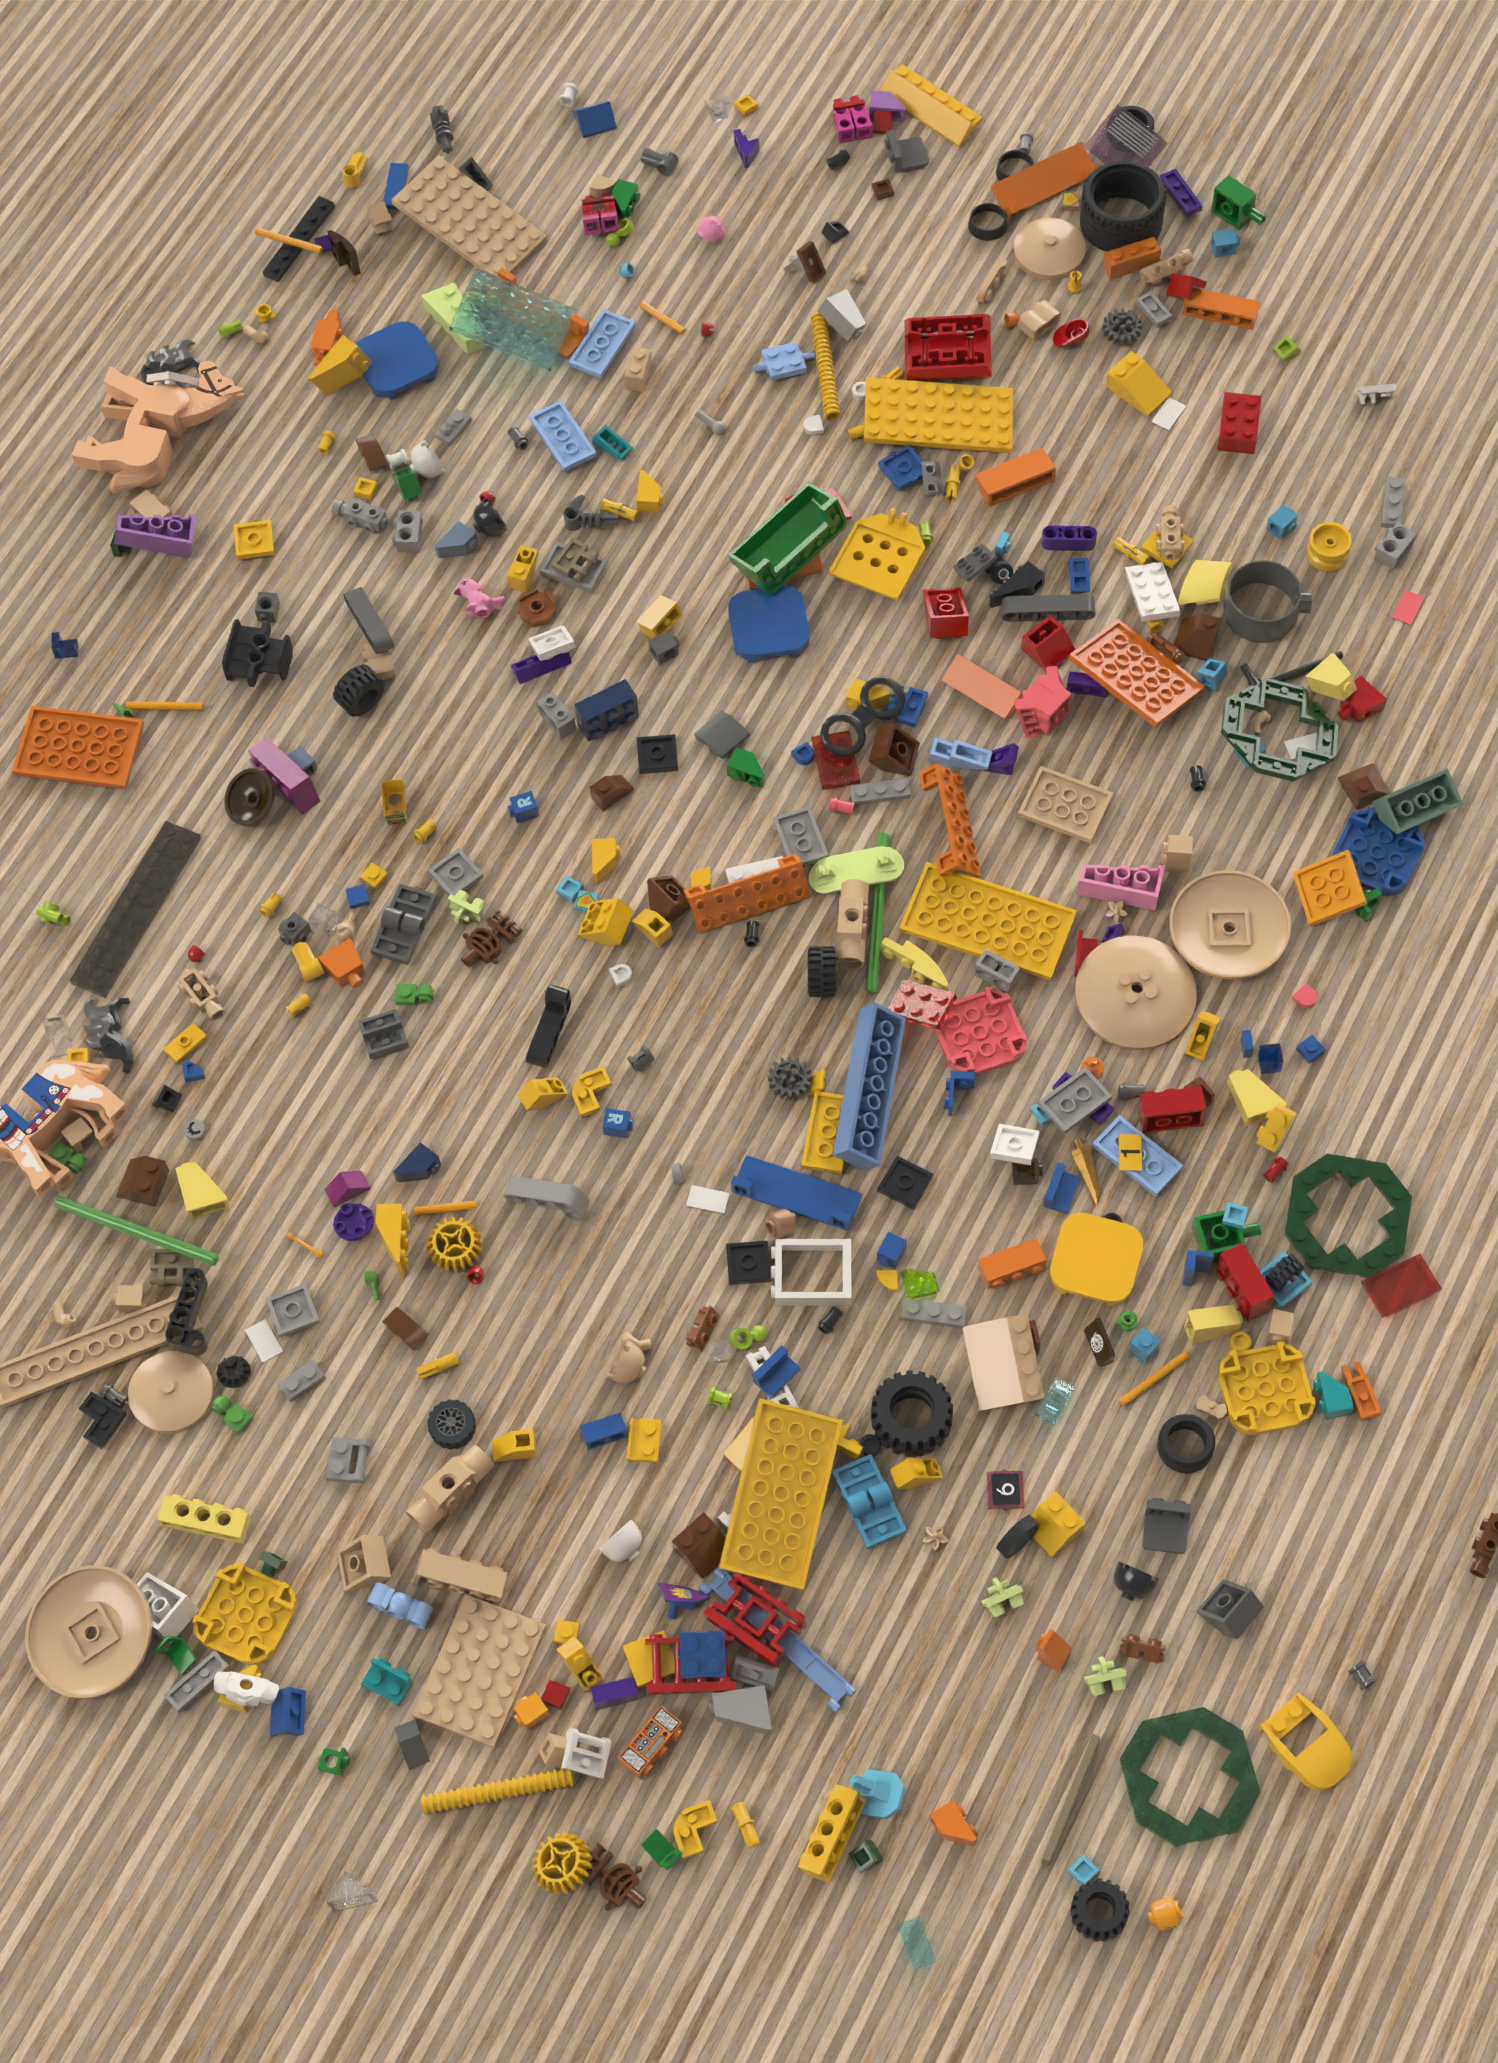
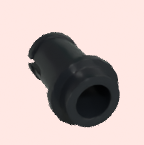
[826,150,850,170]
[1190,765,1206,792]
[744,920,760,947]
[818,1307,843,1334]

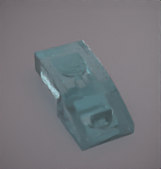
[1035,1377,1075,1425]
[898,1916,936,1970]

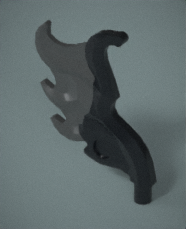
[141,339,200,386]
[83,998,134,1073]

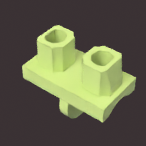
[448,889,485,924]
[981,1577,1024,1617]
[1084,1656,1127,1696]

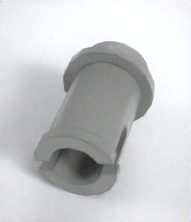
[1019,131,1034,154]

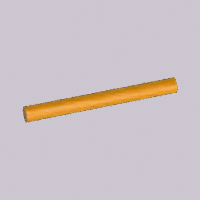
[255,228,323,254]
[126,702,204,710]
[1119,1351,1190,1407]

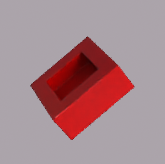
[541,1679,570,1710]

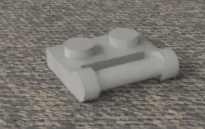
[326,1437,371,1483]

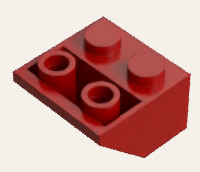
[1021,615,1076,673]

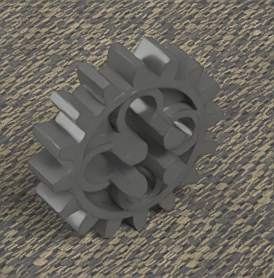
[1102,308,1142,346]
[768,1056,812,1100]

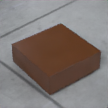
[871,179,894,200]

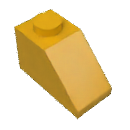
[636,470,665,513]
[846,678,891,711]
[592,838,621,883]
[1185,1010,1221,1061]

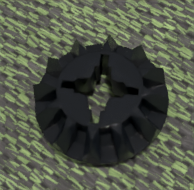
[216,1355,251,1388]

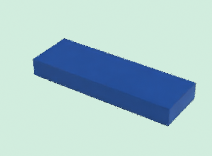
[383,163,409,210]

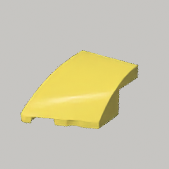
[1178,560,1232,608]

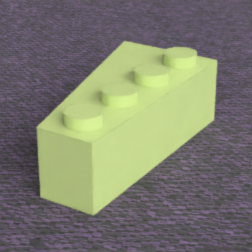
[421,282,485,355]

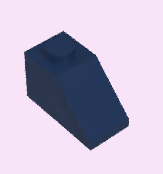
[393,1142,441,1182]

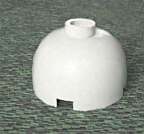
[410,440,445,479]
[599,1520,642,1562]

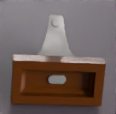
[783,241,827,283]

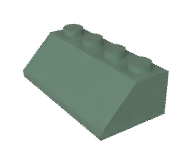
[1372,768,1464,834]

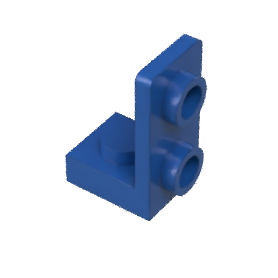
[944,1071,975,1116]

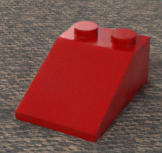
[923,587,969,639]

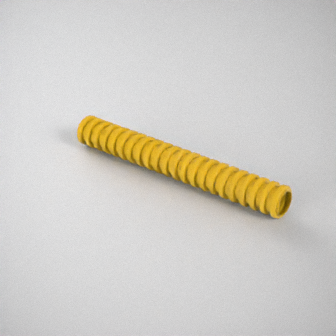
[810,312,840,421]
[421,1768,575,1815]

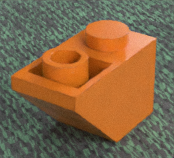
[1036,1629,1072,1672]
[929,1800,978,1846]

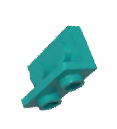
[360,1658,413,1706]

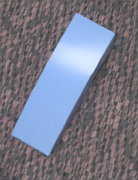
[927,738,992,770]

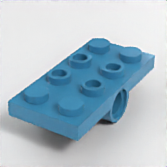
[832,1454,907,1550]

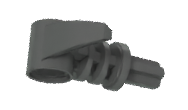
[430,105,453,154]
[563,495,619,531]

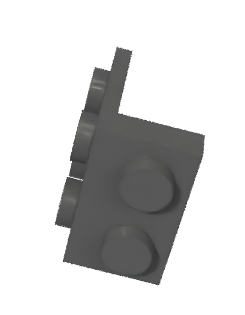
[884,130,929,172]
[1142,1498,1191,1554]

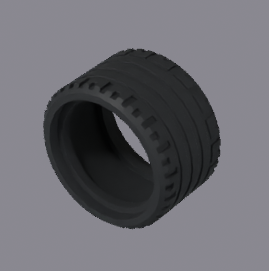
[1080,160,1166,252]

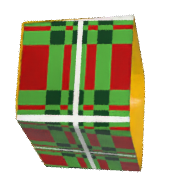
[381,779,408,825]

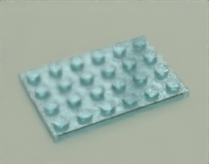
[449,268,578,371]

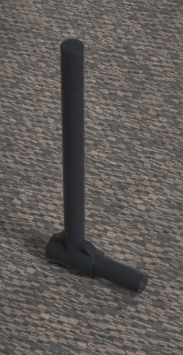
[1240,651,1343,686]

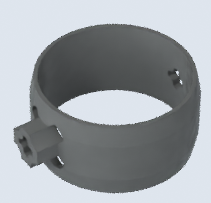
[1223,560,1312,643]

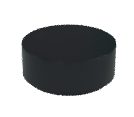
[860,1434,881,1457]

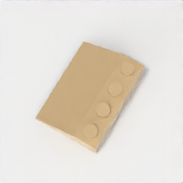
[962,1314,1044,1411]

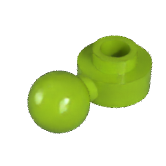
[606,218,634,247]
[730,1325,767,1349]

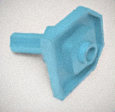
[849,1769,906,1819]

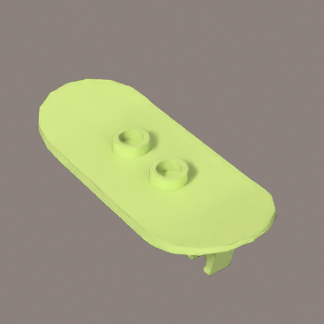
[809,846,904,894]

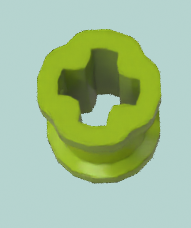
[707,1386,734,1411]

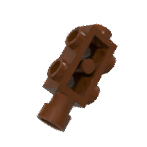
[1469,1513,1498,1578]

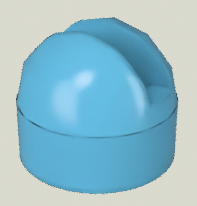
[619,263,635,278]

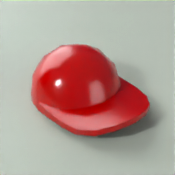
[1053,318,1090,347]

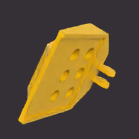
[828,508,925,601]

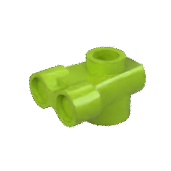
[36,901,71,926]

